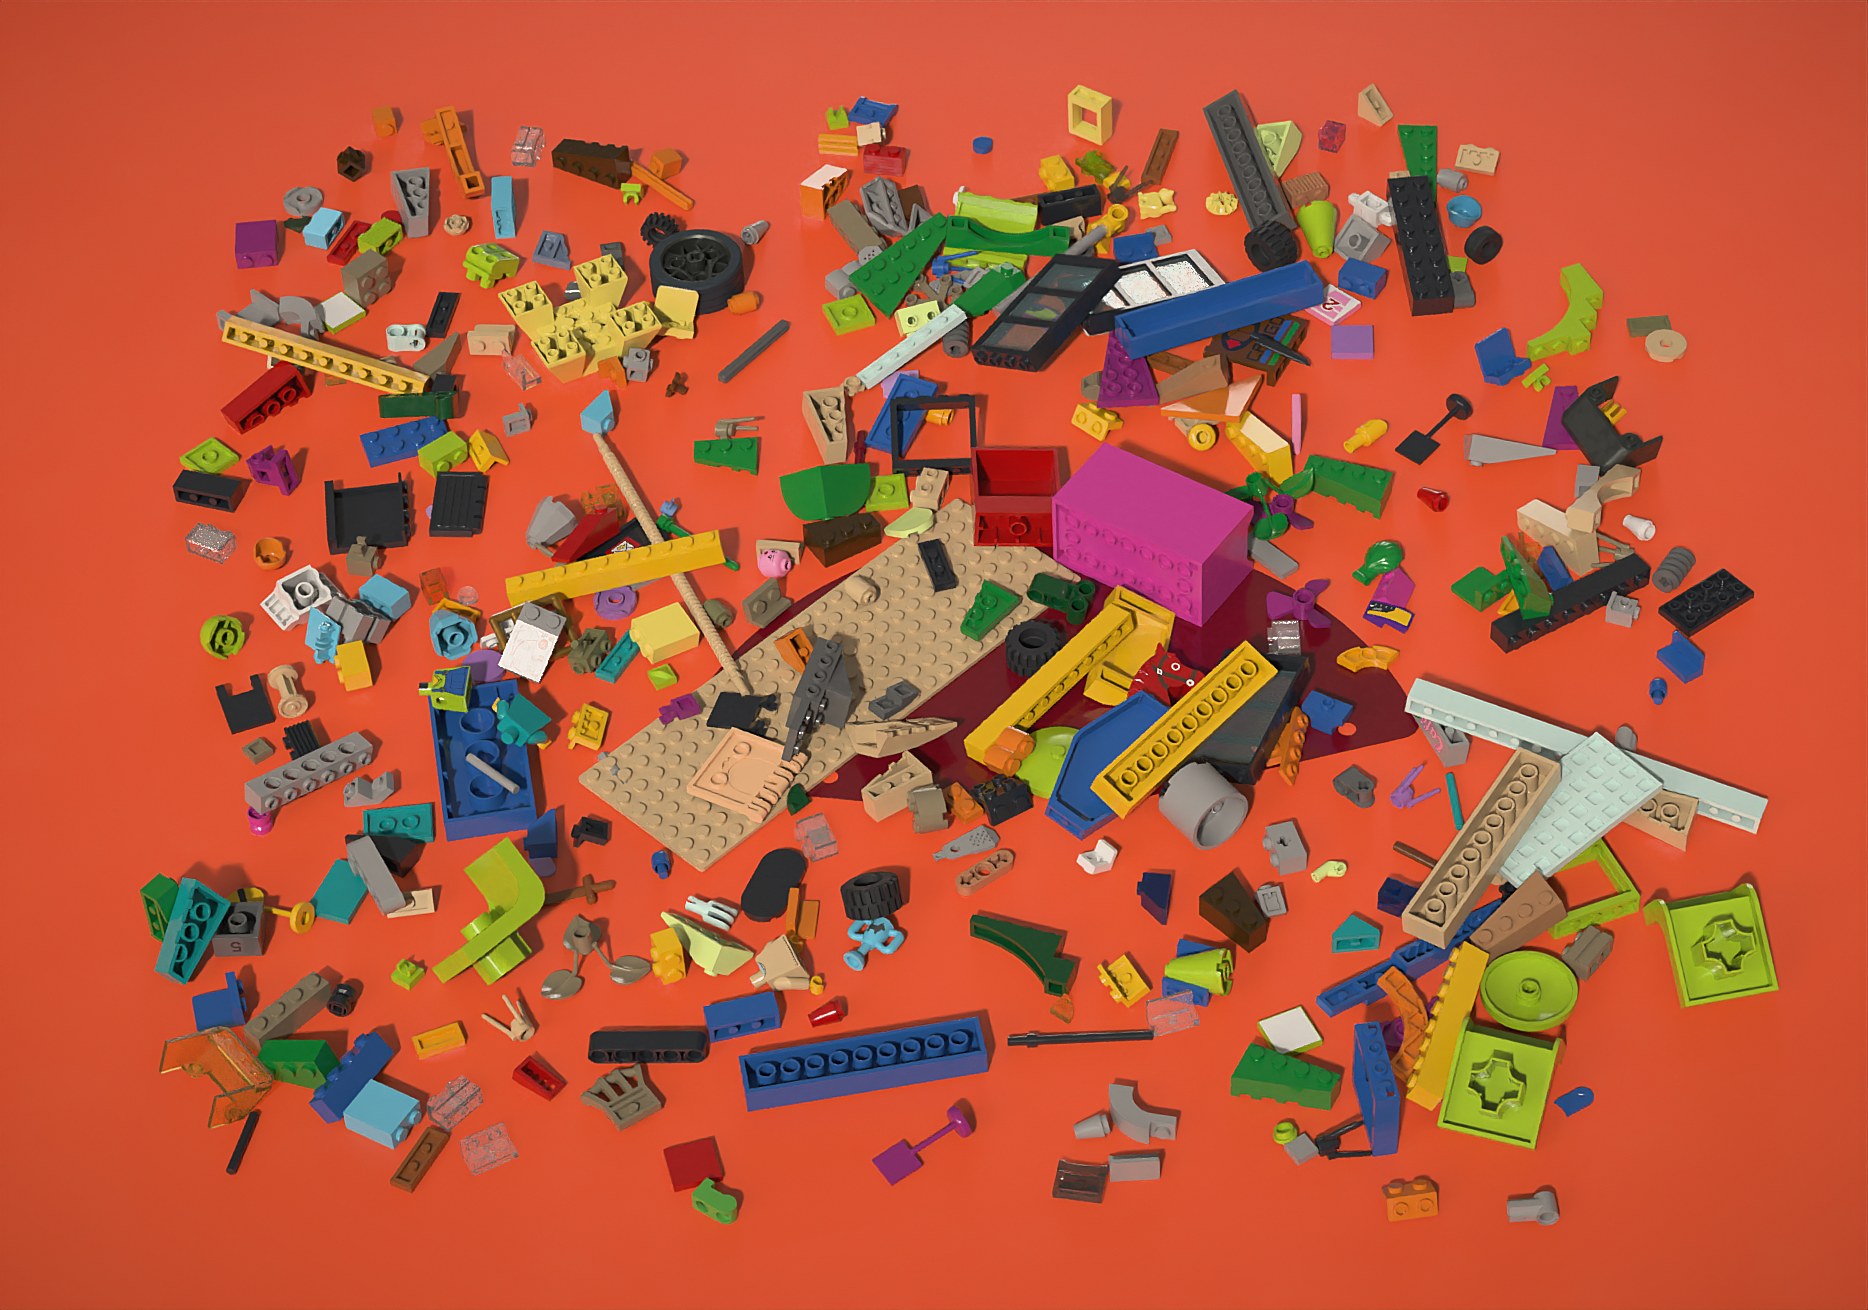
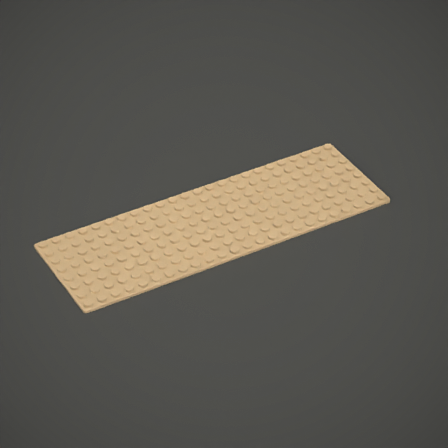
[579,499,1081,872]

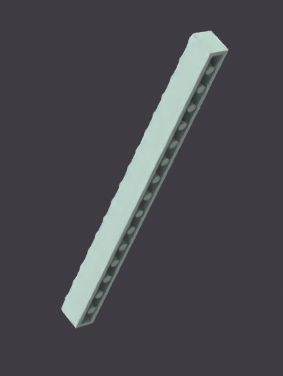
[1405,678,1768,834]

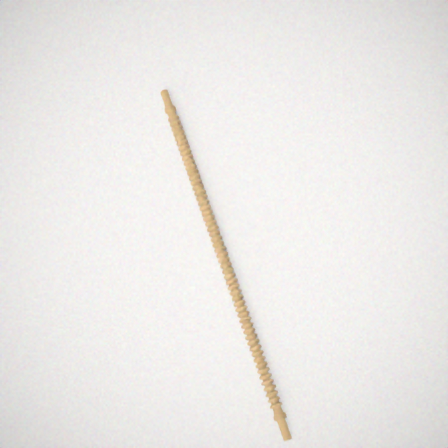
[593,433,750,696]

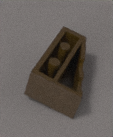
[802,512,882,568]
[1199,871,1266,953]

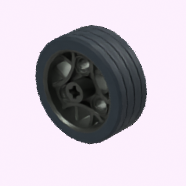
[649,229,745,315]

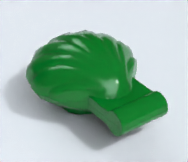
[1352,540,1403,586]

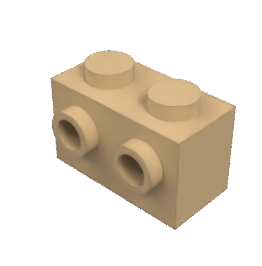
[910,467,949,515]

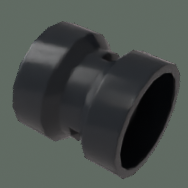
[326,983,357,1017]

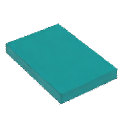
[363,803,434,844]
[309,859,369,925]

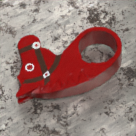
[1126,642,1205,708]

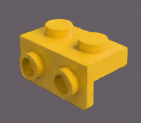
[1071,401,1124,441]
[1096,955,1151,1008]

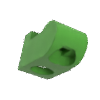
[691,1177,738,1224]

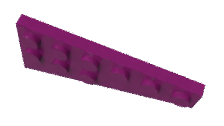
[1097,330,1159,408]

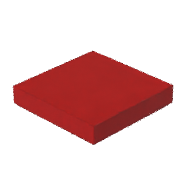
[663,1138,723,1192]

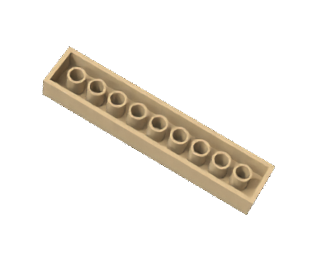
[1402,747,1561,949]

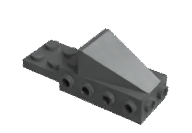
[781,637,853,762]

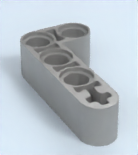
[346,835,406,916]

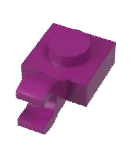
[659,693,700,725]

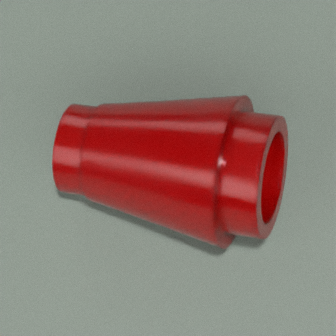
[1417,487,1449,512]
[808,999,845,1028]

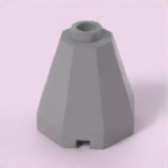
[525,496,578,550]

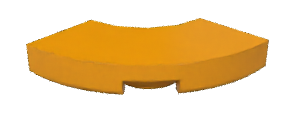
[1337,645,1399,672]

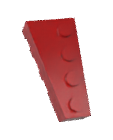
[220,360,312,435]

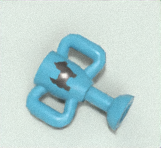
[843,917,904,971]

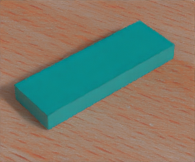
[595,629,641,684]

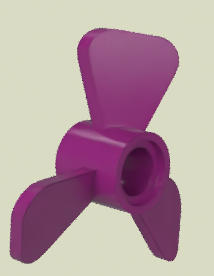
[1247,494,1313,530]
[1267,580,1332,628]

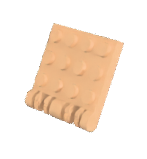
[686,727,808,823]

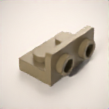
[742,578,791,628]

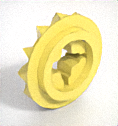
[1206,191,1238,215]

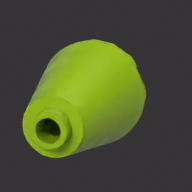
[1297,201,1337,258]
[1165,948,1233,996]

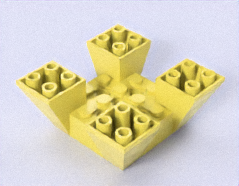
[498,254,662,384]

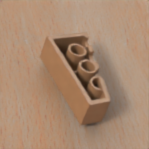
[1470,870,1568,967]

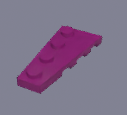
[1542,386,1580,450]

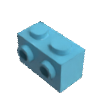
[359,574,411,622]

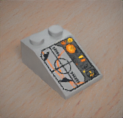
[498,601,567,684]

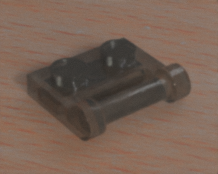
[1052,1159,1109,1204]

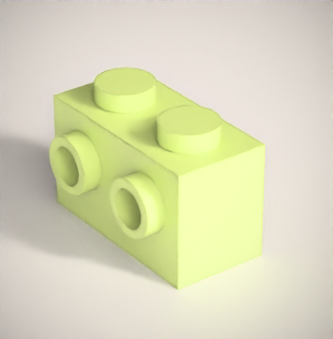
[894,300,940,337]

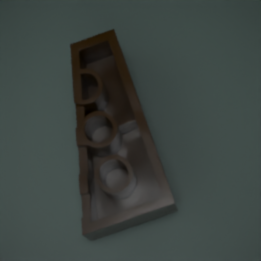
[551,138,632,190]

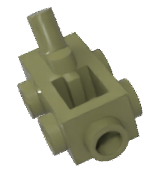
[567,628,611,675]

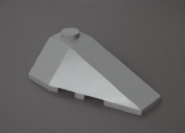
[1463,434,1556,467]

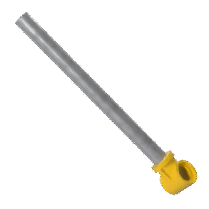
[992,204,1128,317]

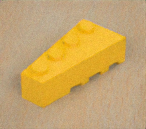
[1225,411,1293,490]

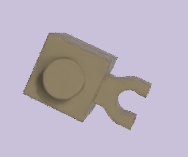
[346,536,381,577]

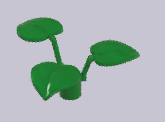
[1223,467,1314,541]

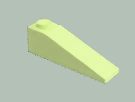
[1257,121,1302,179]
[661,911,754,977]

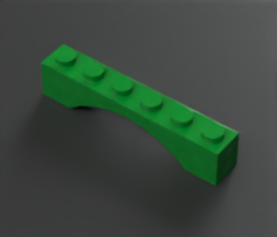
[945,215,1070,257]

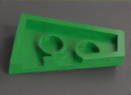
[693,437,758,475]
[960,579,1019,642]

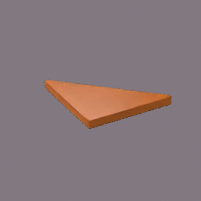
[1161,375,1262,423]

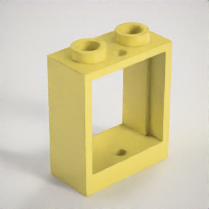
[1068,85,1112,145]

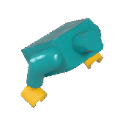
[491,692,552,750]

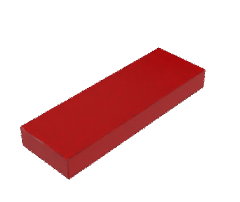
[327,220,372,266]

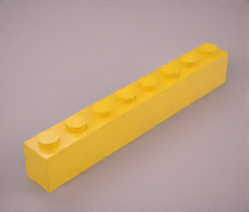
[1406,941,1490,1111]

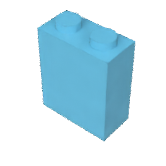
[343,1079,422,1150]

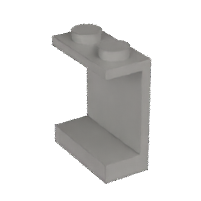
[216,289,283,331]

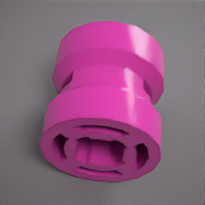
[247,806,273,835]

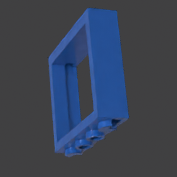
[1352,1021,1400,1157]

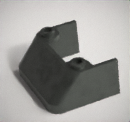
[1561,376,1663,477]

